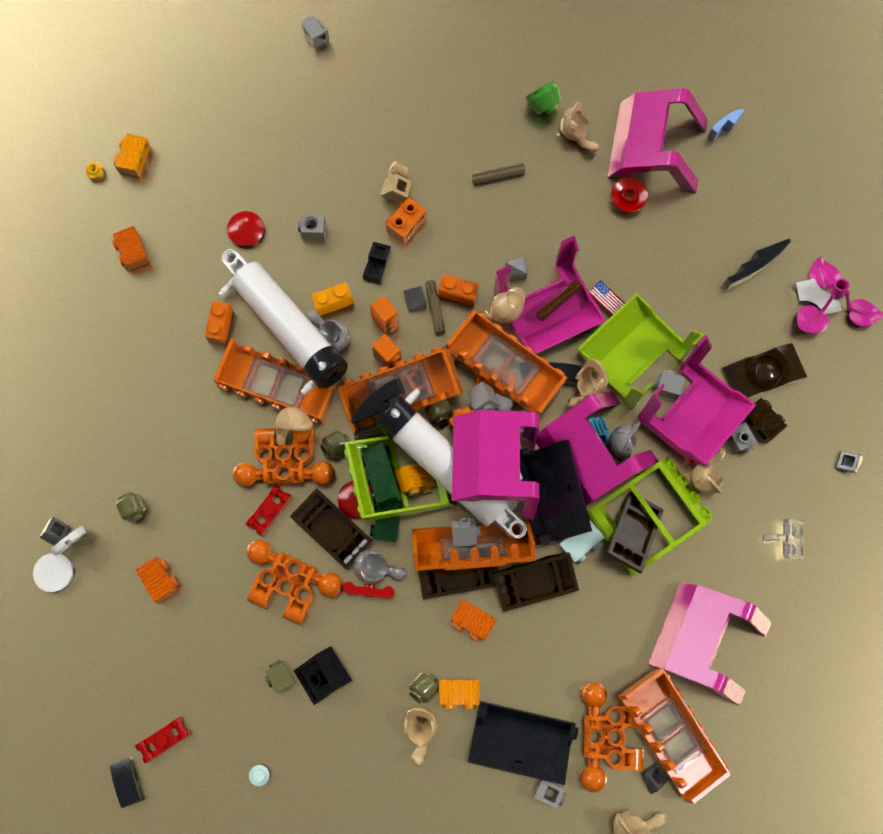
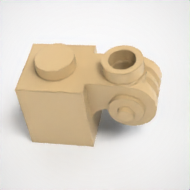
[381,161,411,203]

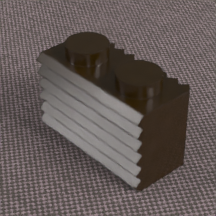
[744,398,788,443]

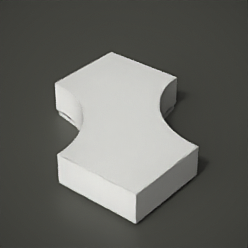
[795,278,842,314]

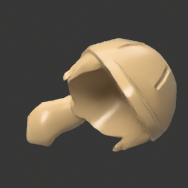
[560,101,599,152]
[482,286,526,324]
[568,358,608,408]
[275,407,313,446]
[692,447,725,494]
[403,708,438,766]
[613,810,666,834]

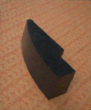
[351,378,405,424]

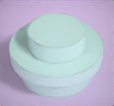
[249,765,270,786]

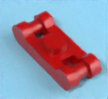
[245,484,292,536]
[343,581,395,599]
[135,717,190,764]

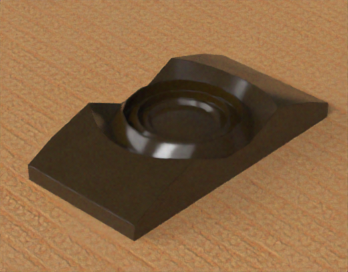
[722,343,807,399]
[290,488,373,570]
[606,491,664,574]
[418,547,498,600]
[493,552,579,612]

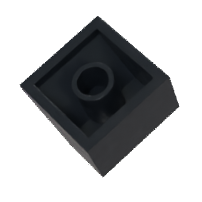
[294,646,352,705]

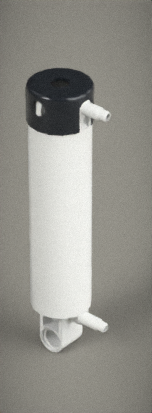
[218,249,348,395]
[375,389,527,539]

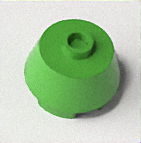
[525,81,561,115]

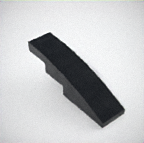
[724,238,791,290]

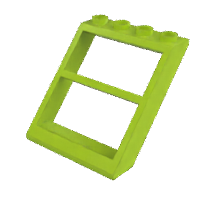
[344,436,456,521]
[587,456,714,577]

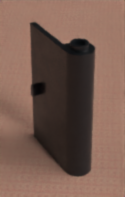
[520,439,592,546]
[468,701,579,785]

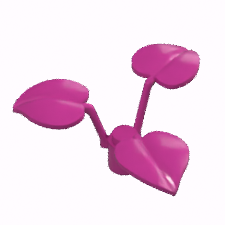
[797,257,883,334]

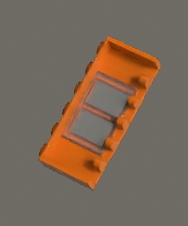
[445,310,567,416]
[213,339,339,424]
[337,346,464,432]
[412,520,536,571]
[618,668,731,804]

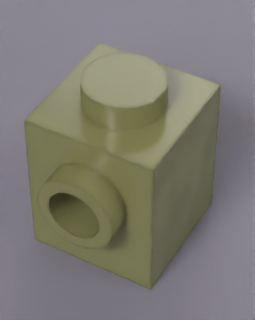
[265,660,296,693]

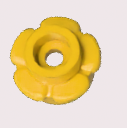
[85,162,103,180]

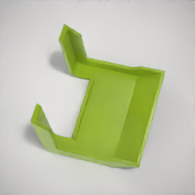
[577,293,705,408]

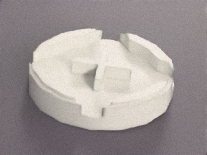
[50,526,87,556]
[33,553,74,592]

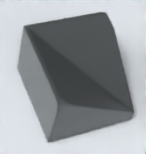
[505,257,528,281]
[403,286,427,312]
[40,517,70,546]

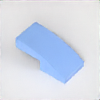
[708,109,745,141]

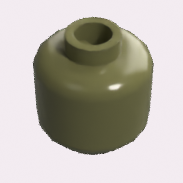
[425,399,453,427]
[320,431,350,460]
[116,492,146,522]
[409,673,439,703]

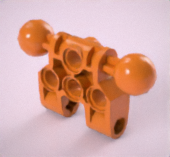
[233,427,335,487]
[247,540,343,626]
[581,682,643,793]

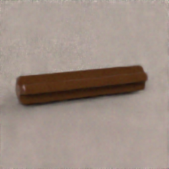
[536,280,582,321]

